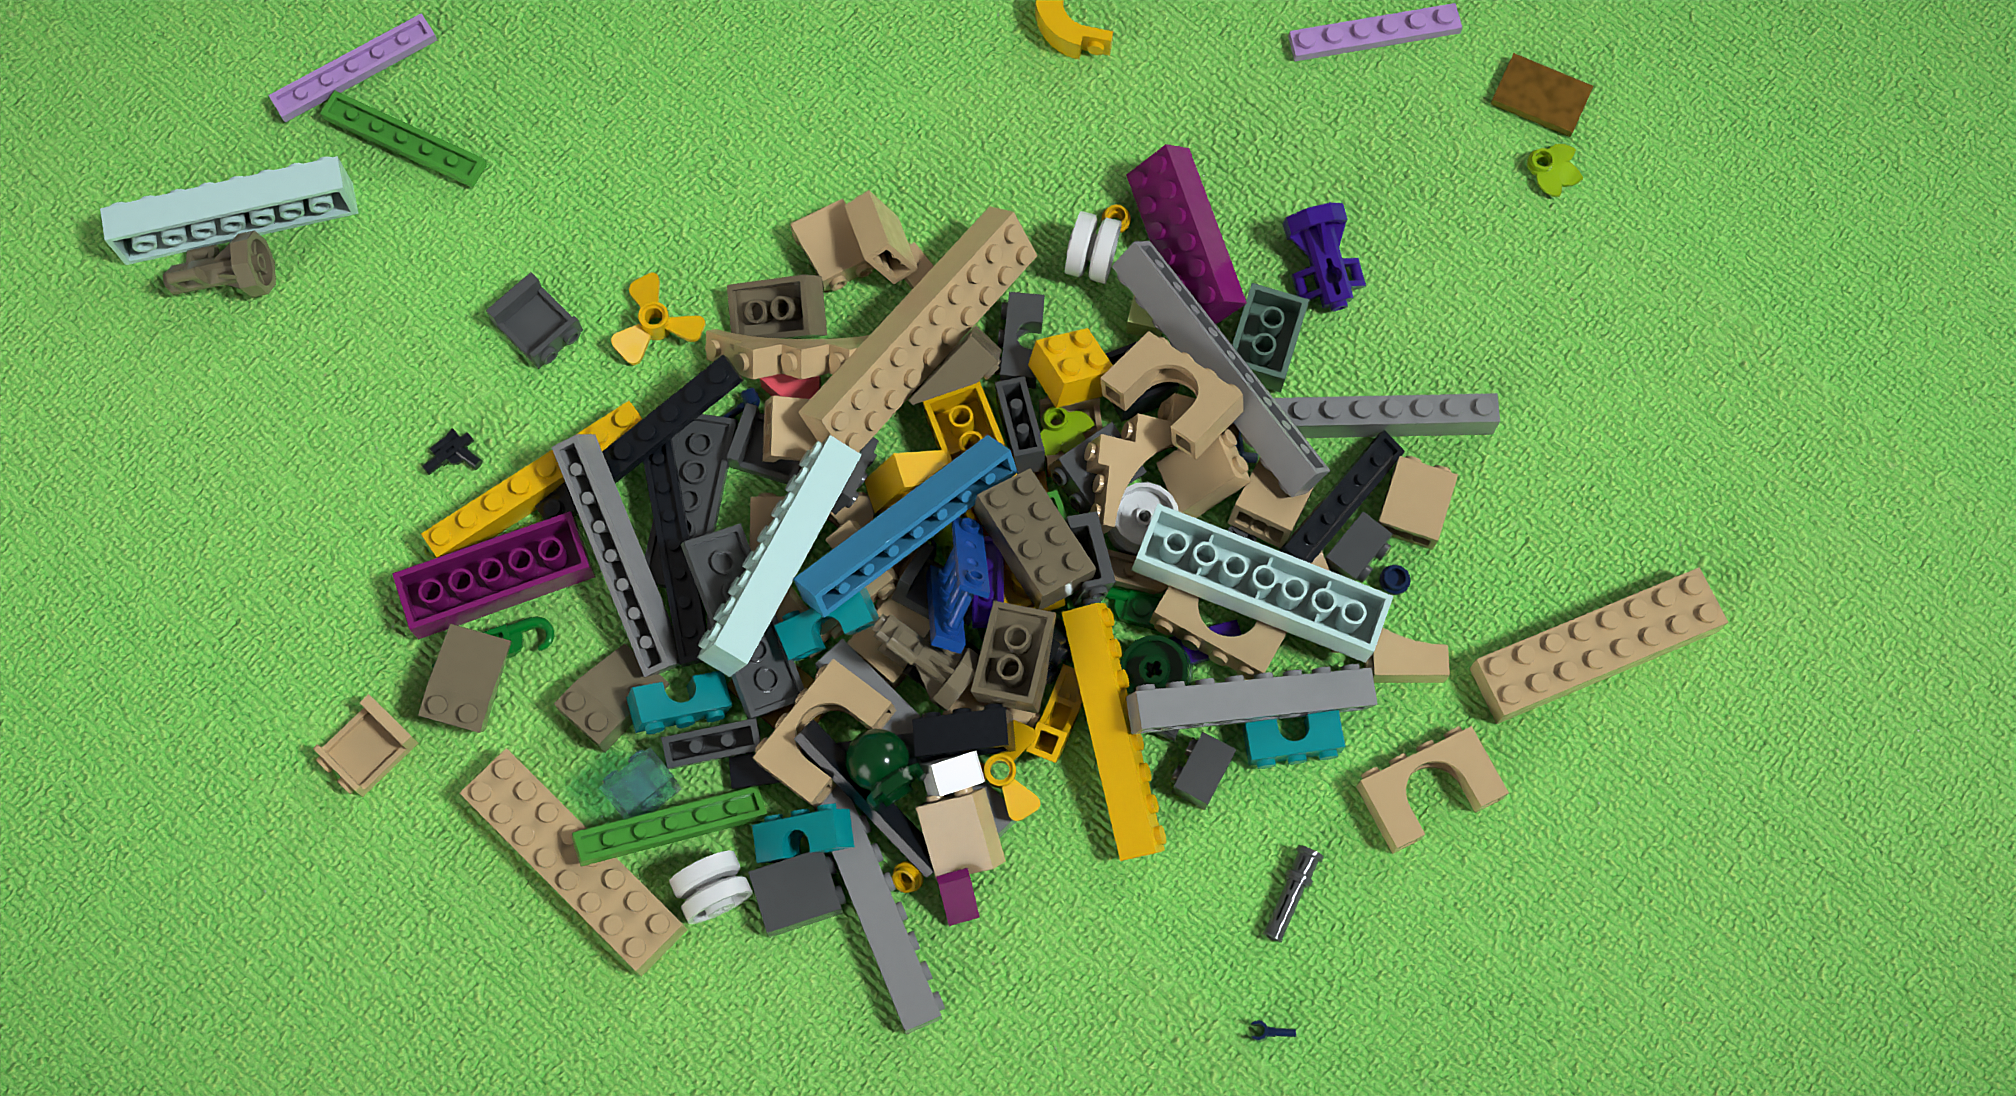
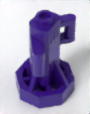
[1282,202,1366,312]

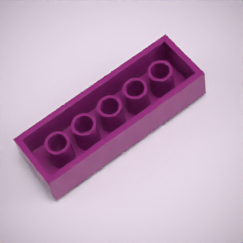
[1126,144,1247,324]
[392,511,595,640]

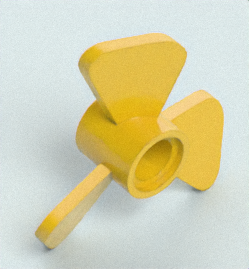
[611,272,706,365]
[972,720,1040,821]

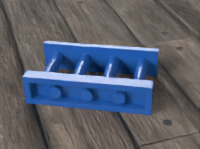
[926,517,990,654]

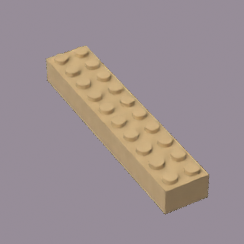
[798,206,1038,453]

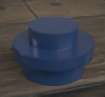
[1379,565,1411,595]

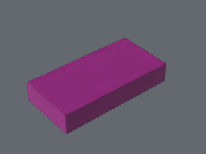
[936,868,980,926]

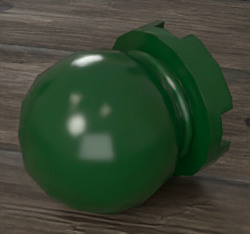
[846,729,926,812]

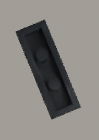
[912,704,1016,763]

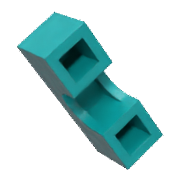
[774,588,879,661]
[626,671,732,735]
[1242,710,1345,769]
[752,803,855,863]

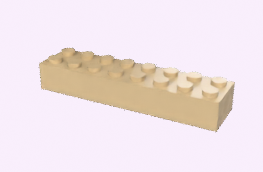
[1469,567,1728,724]
[460,748,688,977]

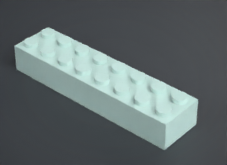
[100,156,358,265]
[697,435,861,677]
[1131,504,1393,663]

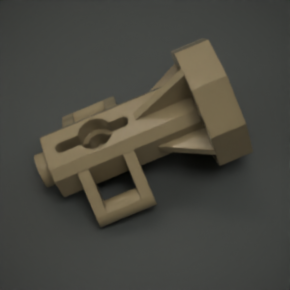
[163,230,276,297]
[872,614,980,711]

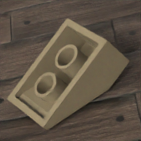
[727,274,827,339]
[908,325,1002,405]
[971,601,1056,714]
[418,624,512,733]
[554,643,670,753]

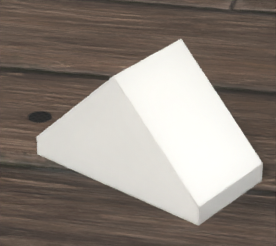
[920,750,985,796]

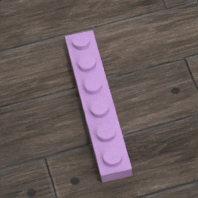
[1288,3,1462,62]
[268,13,437,122]

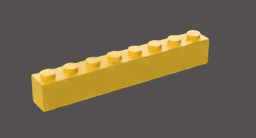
[421,400,642,558]
[1062,603,1166,861]

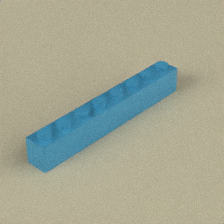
[793,435,1018,618]

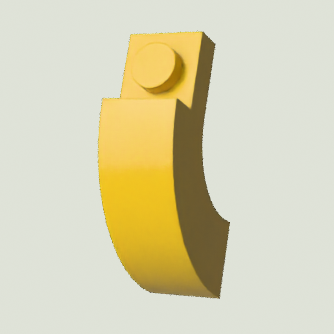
[1035,0,1113,60]
[1026,664,1083,763]

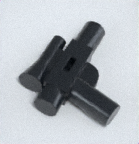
[422,428,483,475]

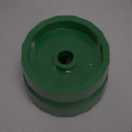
[1120,635,1193,694]

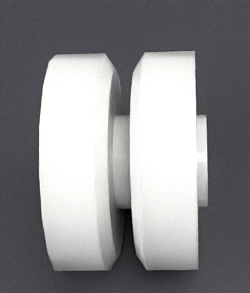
[1065,211,1121,284]
[1107,482,1178,556]
[669,850,752,924]

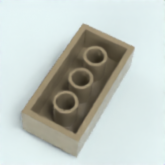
[973,468,1096,610]

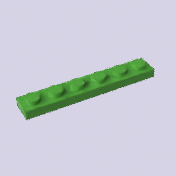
[320,90,488,188]
[572,786,768,867]

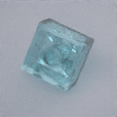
[599,747,682,819]

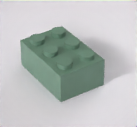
[1232,283,1309,393]

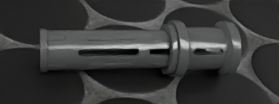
[1262,845,1324,943]

